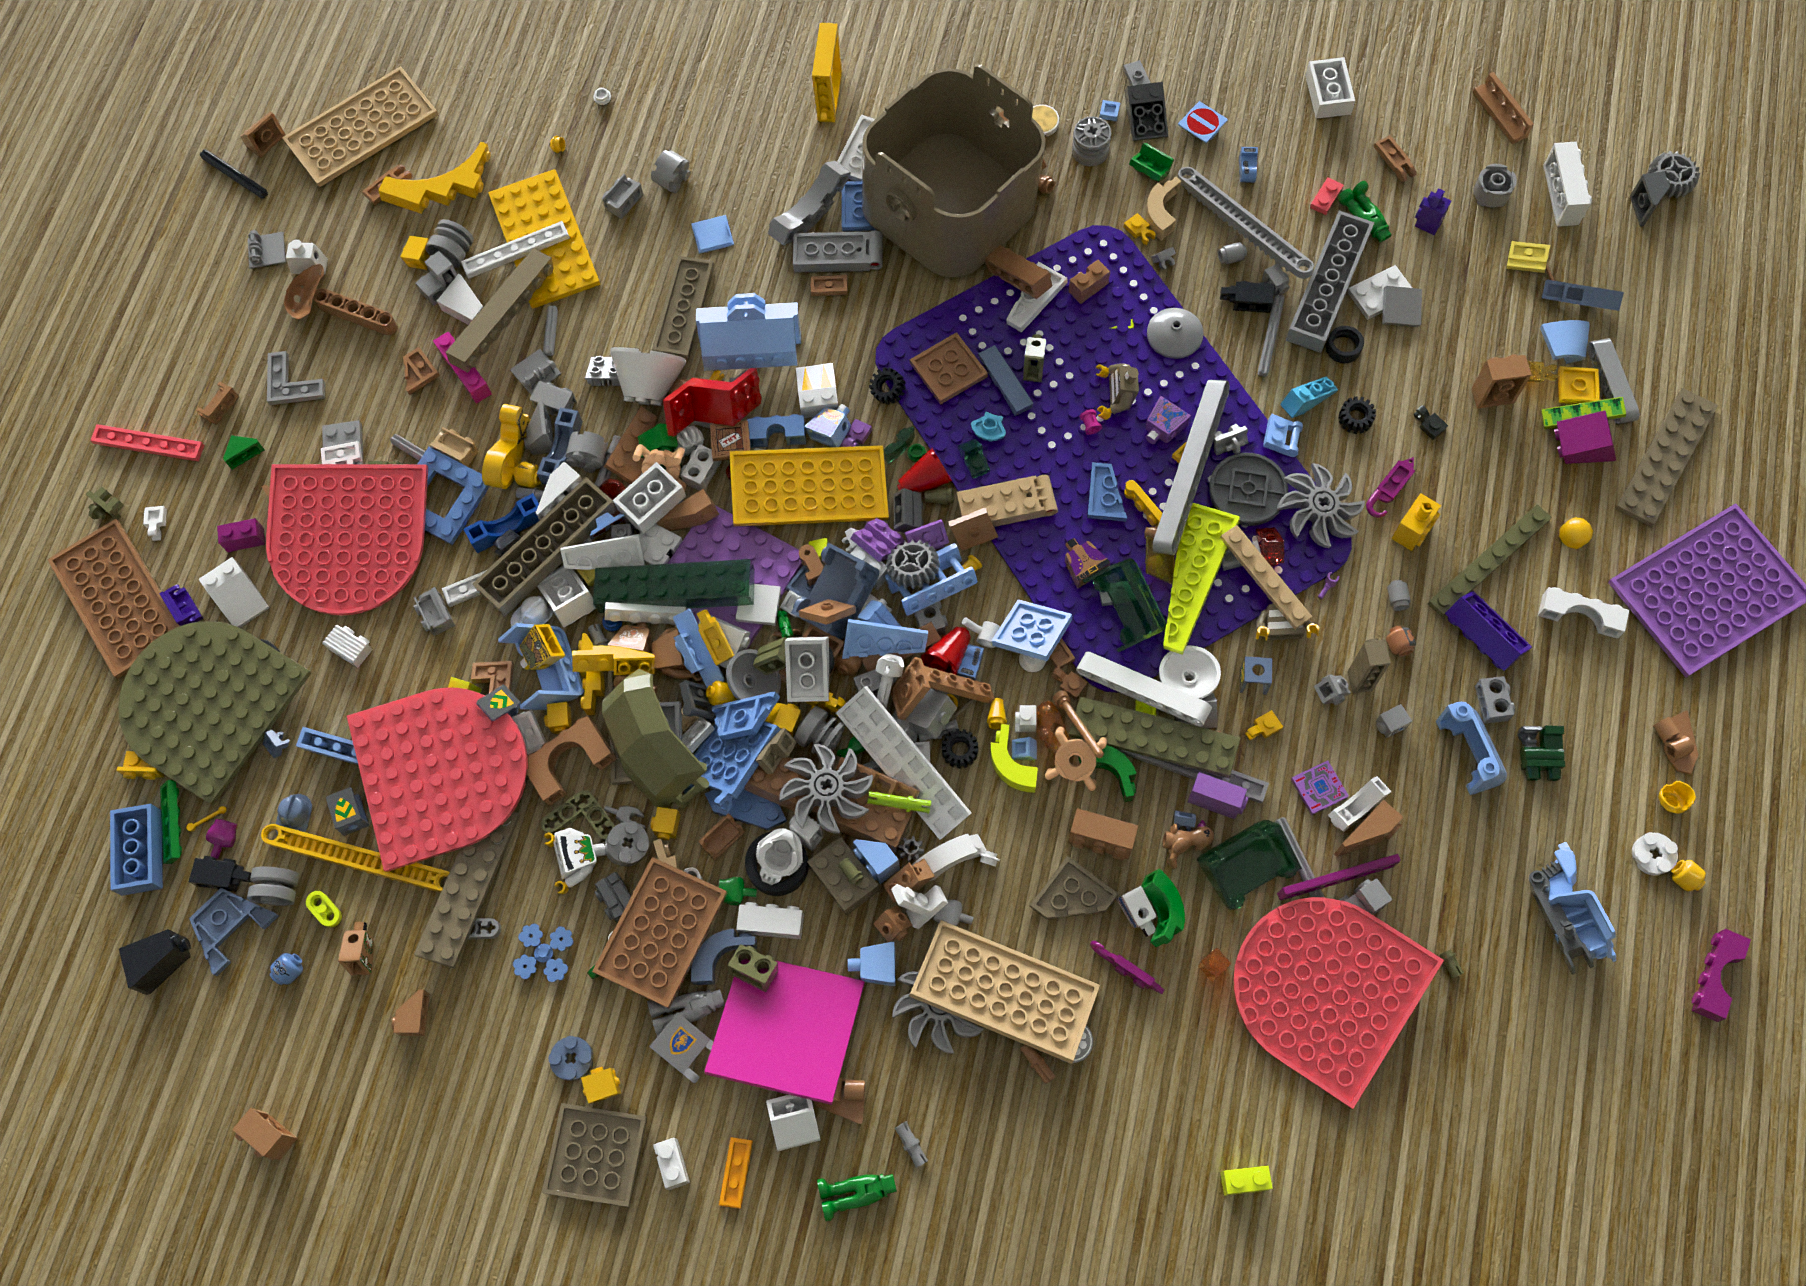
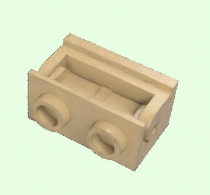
[430,427,479,467]

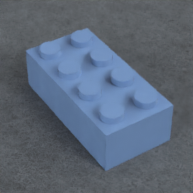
[110,804,163,896]

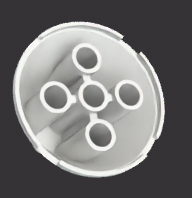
[610,347,686,406]

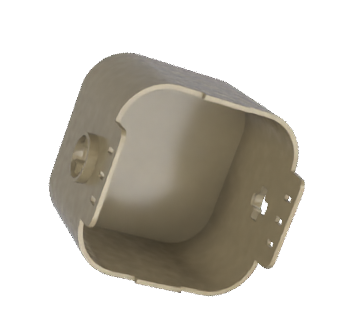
[862,64,1045,277]

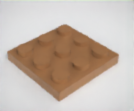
[910,332,988,405]

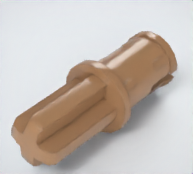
[1020,1045,1055,1084]

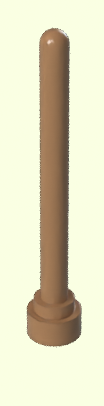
[1053,691,1104,758]

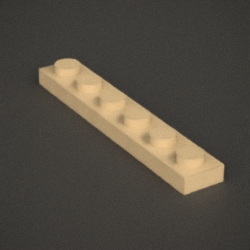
[1220,525,1312,630]

